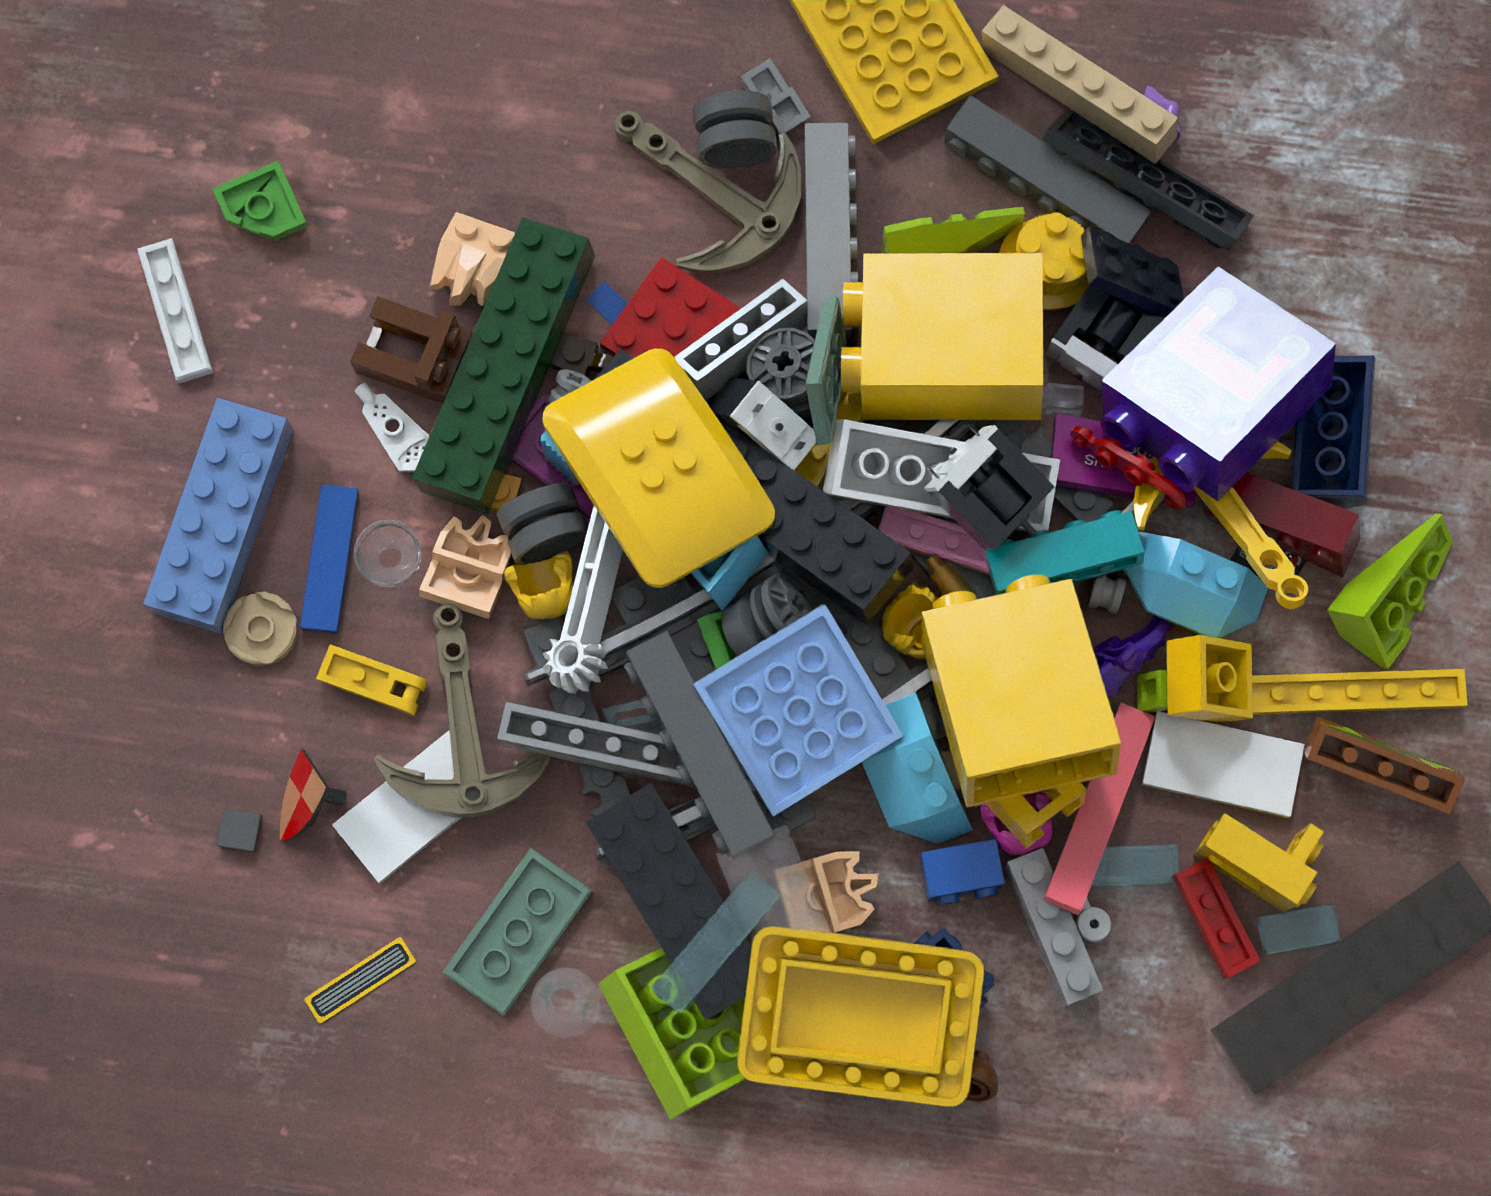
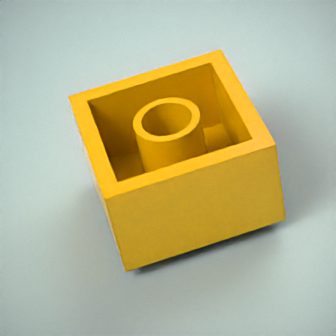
[1166,635,1253,723]

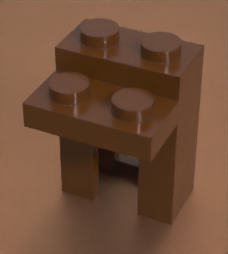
[350,296,473,404]

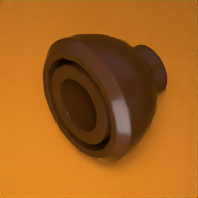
[965,1050,998,1102]

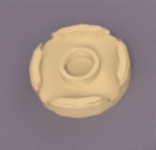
[223,592,298,666]

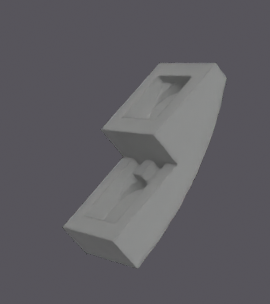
[738,58,811,135]

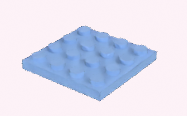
[693,604,903,816]

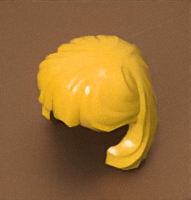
[504,551,574,619]
[882,585,936,660]

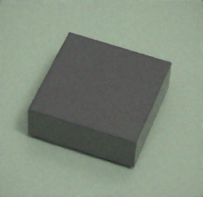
[216,809,263,853]

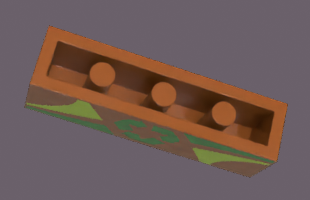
[1303,716,1465,814]

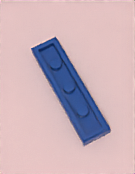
[300,485,359,634]

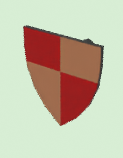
[280,749,347,842]

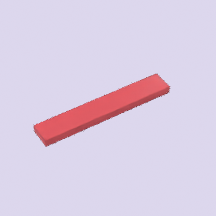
[1043,702,1156,915]

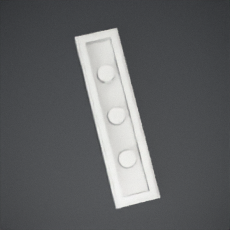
[137,238,213,384]

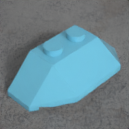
[1123,531,1268,638]
[862,692,973,844]

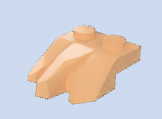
[429,212,515,306]
[419,515,511,619]
[773,851,878,933]

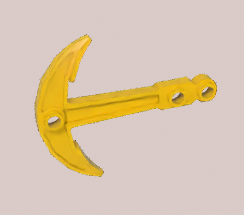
[1133,441,1308,609]

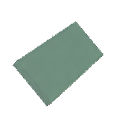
[806,296,848,445]
[442,848,593,1017]

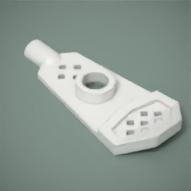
[355,383,430,472]

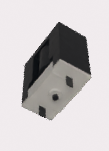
[1047,286,1165,400]
[709,377,816,470]
[924,424,1055,549]

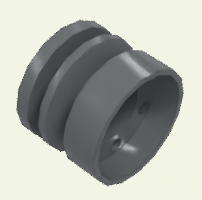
[746,328,815,421]
[721,573,817,656]

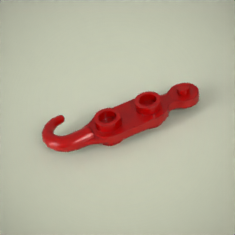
[1070,425,1186,510]

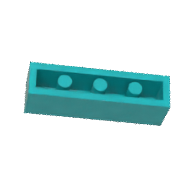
[986,510,1144,595]

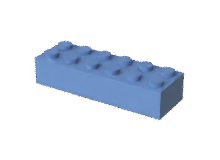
[143,398,294,634]

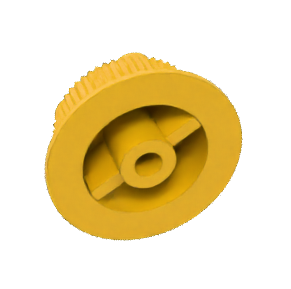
[999,213,1089,311]

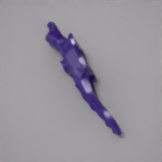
[1093,615,1173,699]

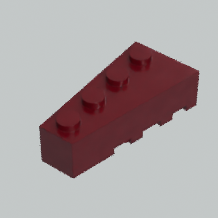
[1201,473,1360,577]

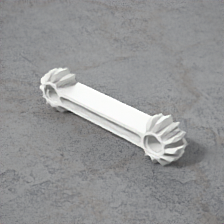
[542,506,623,694]

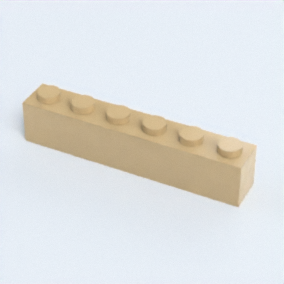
[982,5,1178,164]

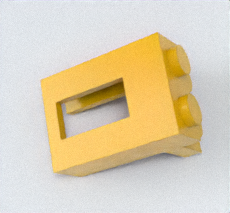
[974,782,1086,849]
[1193,813,1324,913]

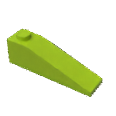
[881,207,1025,254]
[1327,513,1453,669]

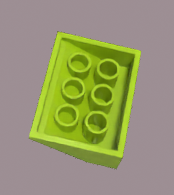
[598,948,746,1120]

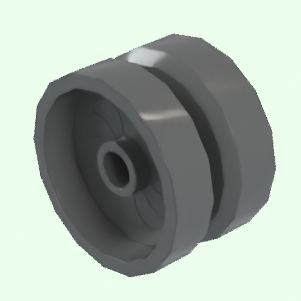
[693,90,777,168]
[496,483,588,565]

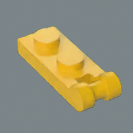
[316,644,428,716]

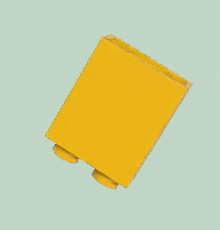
[841,253,1043,420]
[922,575,1121,808]

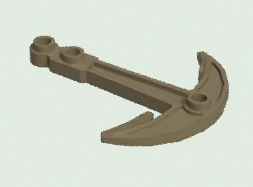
[614,111,802,273]
[373,604,551,818]

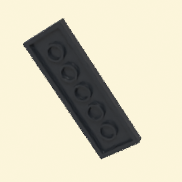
[1042,108,1254,251]
[586,783,752,1020]

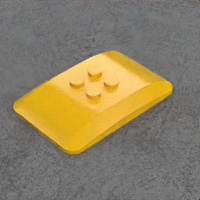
[542,349,775,588]
[737,926,984,1107]

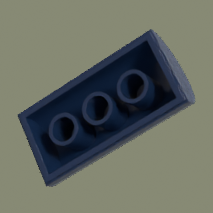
[1291,355,1376,509]

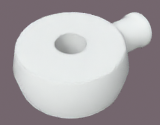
[1076,898,1112,943]

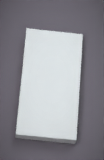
[1141,711,1305,818]
[332,731,480,884]

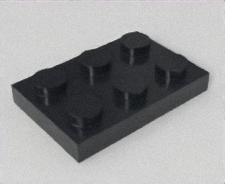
[1081,226,1184,318]

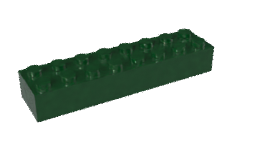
[412,217,595,514]

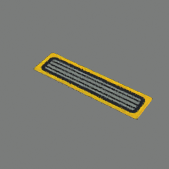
[304,937,416,1024]

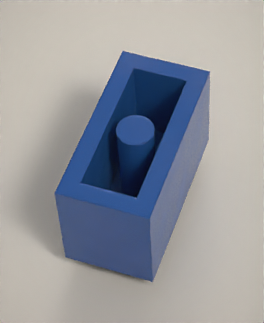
[919,839,1005,906]

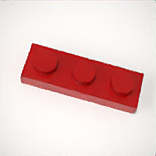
[1172,858,1260,979]

